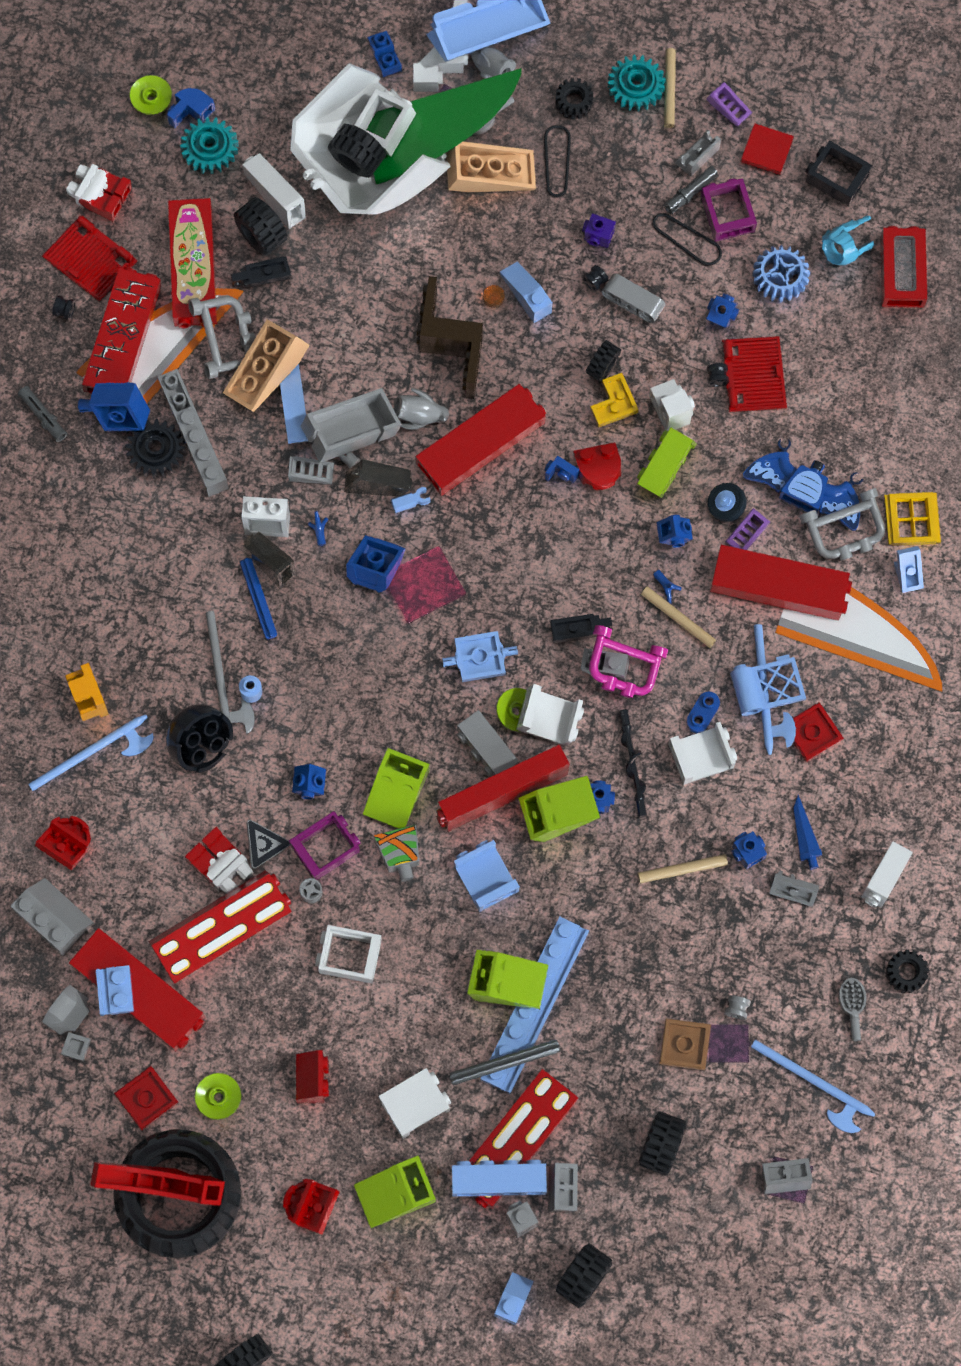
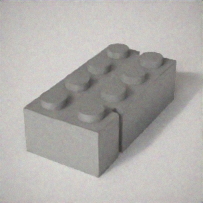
[301,388,402,463]

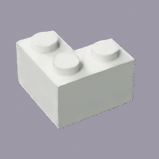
[649,379,695,431]

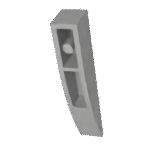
[158,369,229,497]

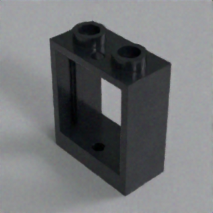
[805,140,873,207]

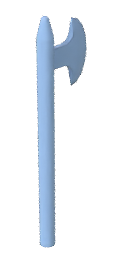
[754,624,796,755]
[28,715,154,791]
[751,1039,875,1133]

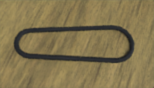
[544,125,571,197]
[652,213,722,265]

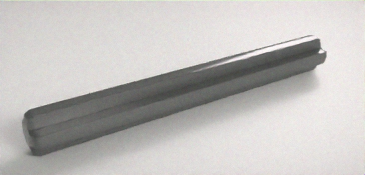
[449,1040,560,1085]

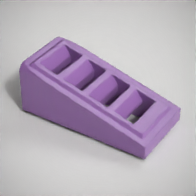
[706,82,752,127]
[725,508,770,550]

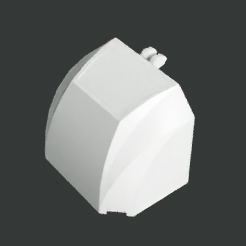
[290,63,451,215]

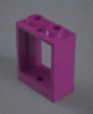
[701,178,757,242]
[289,811,361,880]

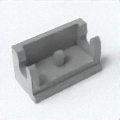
[675,130,721,177]
[762,1158,812,1194]
[548,1163,578,1213]

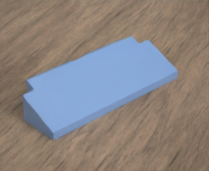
[426,0,551,62]

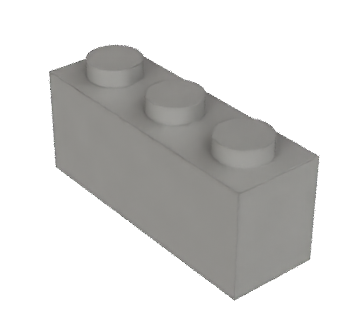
[456,710,519,777]

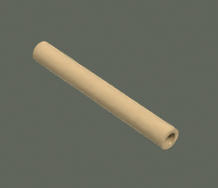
[664,48,676,128]
[641,586,716,648]
[638,854,728,884]

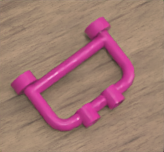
[589,625,668,698]

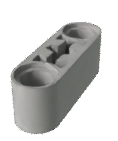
[601,273,666,323]

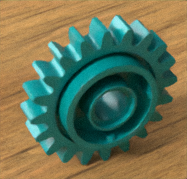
[607,55,666,111]
[180,117,239,174]

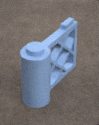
[730,654,806,716]

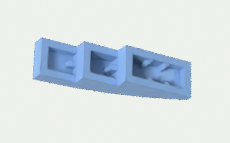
[280,364,308,444]

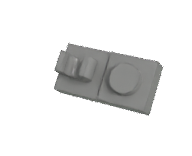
[769,871,819,907]

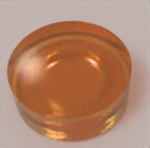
[483,285,505,308]

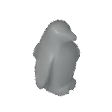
[470,47,516,79]
[393,388,449,430]

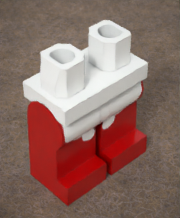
[66,164,132,222]
[185,827,254,894]

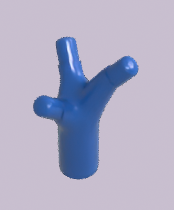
[308,511,328,546]
[653,570,682,604]

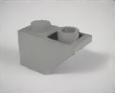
[580,648,629,682]

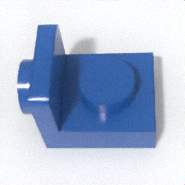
[544,455,579,483]

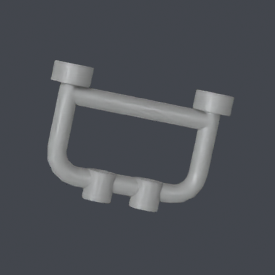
[188,296,256,379]
[799,488,885,561]

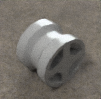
[299,878,323,904]
[724,995,751,1020]

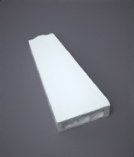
[242,153,306,229]

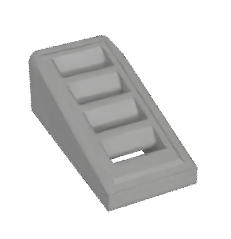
[288,456,334,485]

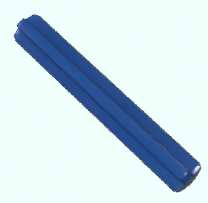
[240,558,277,640]

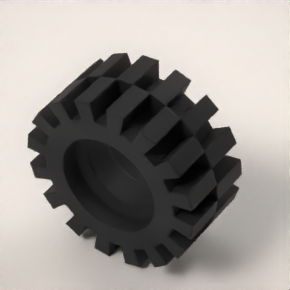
[555,78,594,119]
[586,340,621,382]
[886,950,929,993]

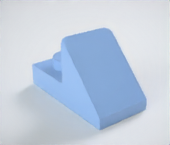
[894,546,924,593]

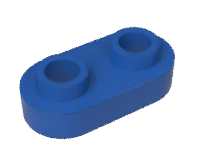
[686,691,720,734]

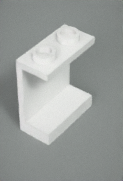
[516,684,584,746]
[668,722,737,785]
[379,1068,451,1139]

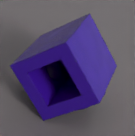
[582,213,616,249]

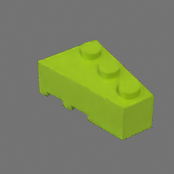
[637,427,697,498]

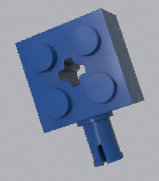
[78,382,150,431]

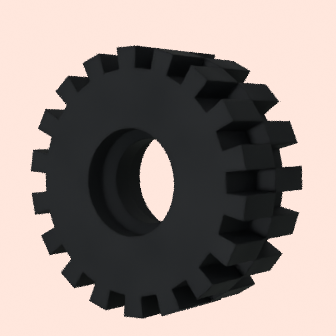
[214,1333,273,1366]

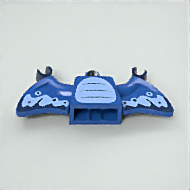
[743,439,864,531]

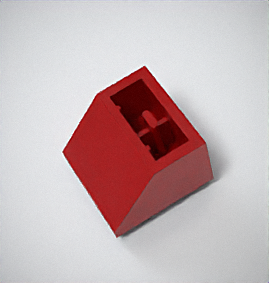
[296,1050,329,1104]

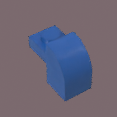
[167,88,215,129]

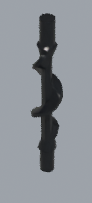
[619,709,647,818]

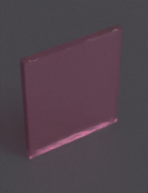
[388,546,466,624]

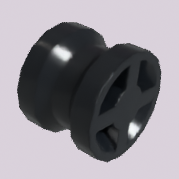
[582,265,609,292]
[52,295,76,320]
[706,363,729,387]

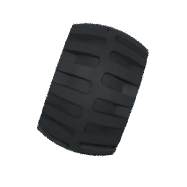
[114,1129,241,1258]

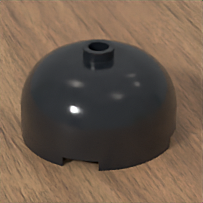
[166,704,233,773]

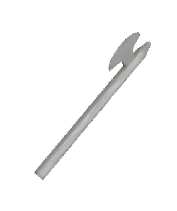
[206,611,255,741]

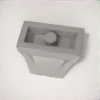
[42,985,90,1036]

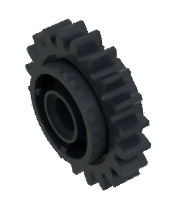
[125,419,186,479]

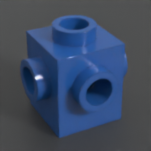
[707,293,740,328]
[656,515,693,548]
[292,764,326,800]
[590,780,615,814]
[731,831,767,870]

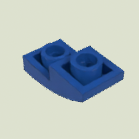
[367,31,403,77]

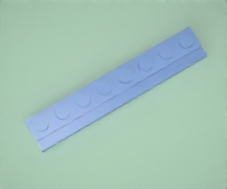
[480,917,589,1094]

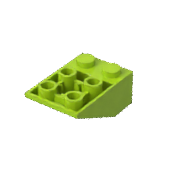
[363,748,430,829]
[519,776,600,842]
[467,950,549,1009]
[354,1156,436,1228]

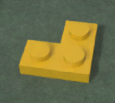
[590,373,639,428]

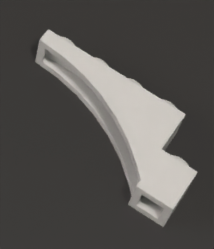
[413,0,468,92]

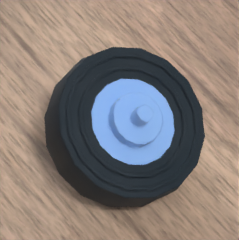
[707,483,747,522]

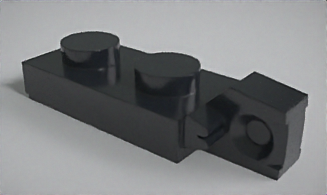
[231,256,292,288]
[550,613,613,644]

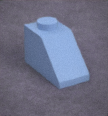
[494,1272,534,1325]

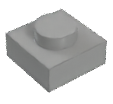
[61,1032,91,1062]

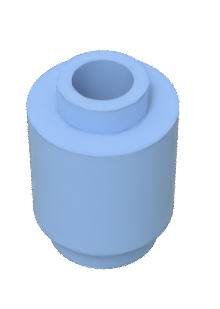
[239,675,262,703]

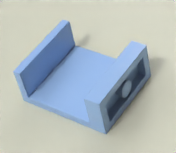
[454,840,520,912]

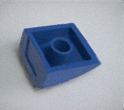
[346,535,406,593]

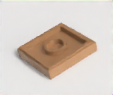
[659,1018,711,1071]

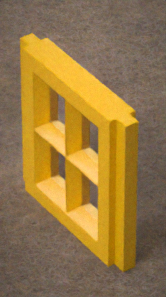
[884,492,941,546]

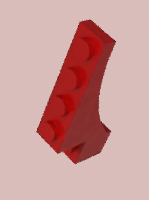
[90,1162,225,1205]

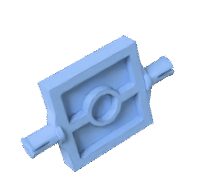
[442,631,518,682]

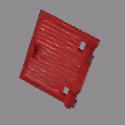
[42,216,138,302]
[722,336,787,412]

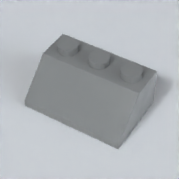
[11,878,94,956]

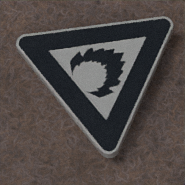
[246,820,290,869]

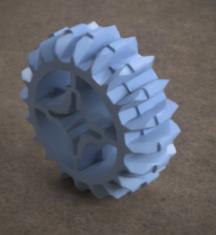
[752,245,810,303]

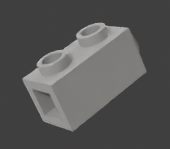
[506,1201,538,1238]

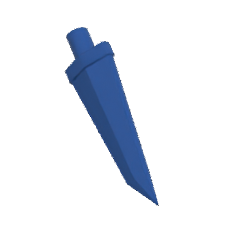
[793,794,822,870]

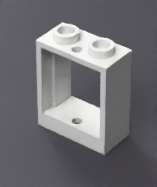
[354,89,416,156]
[242,496,290,537]
[861,841,913,908]
[315,925,382,984]

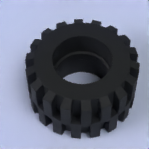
[328,124,386,178]
[233,197,288,256]
[639,1111,686,1176]
[555,1243,612,1309]

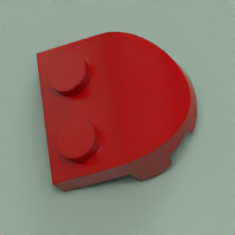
[573,442,622,490]
[35,816,91,871]
[283,1179,340,1235]

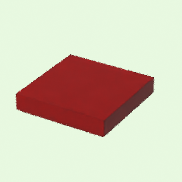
[741,123,794,175]
[793,702,844,763]
[114,1066,179,1131]

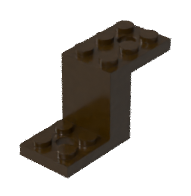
[416,276,483,399]

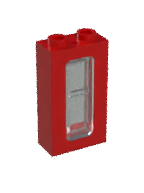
[880,226,927,308]

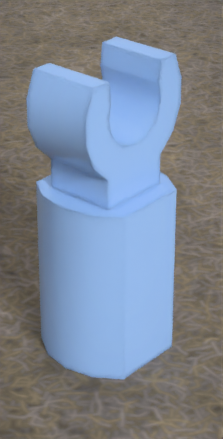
[391,487,430,514]

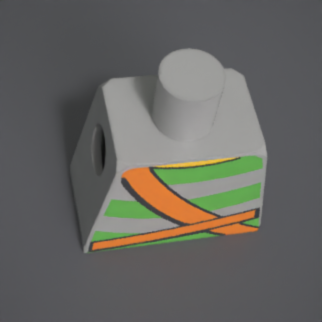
[374,825,419,882]

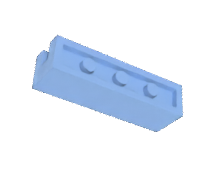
[452,1160,547,1197]

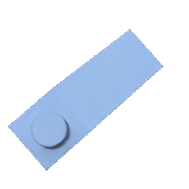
[499,261,553,323]

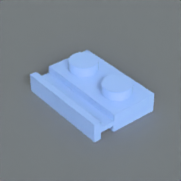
[96,965,134,1016]

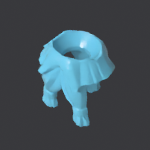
[822,215,875,266]

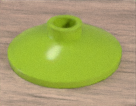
[130,75,172,115]
[496,688,527,732]
[195,1073,241,1120]

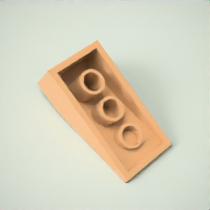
[446,142,536,192]
[223,319,310,412]

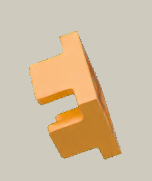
[65,663,109,721]

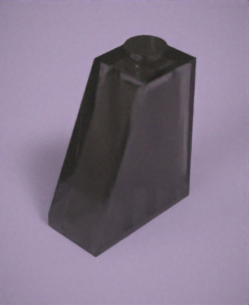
[344,459,412,497]
[243,532,296,589]

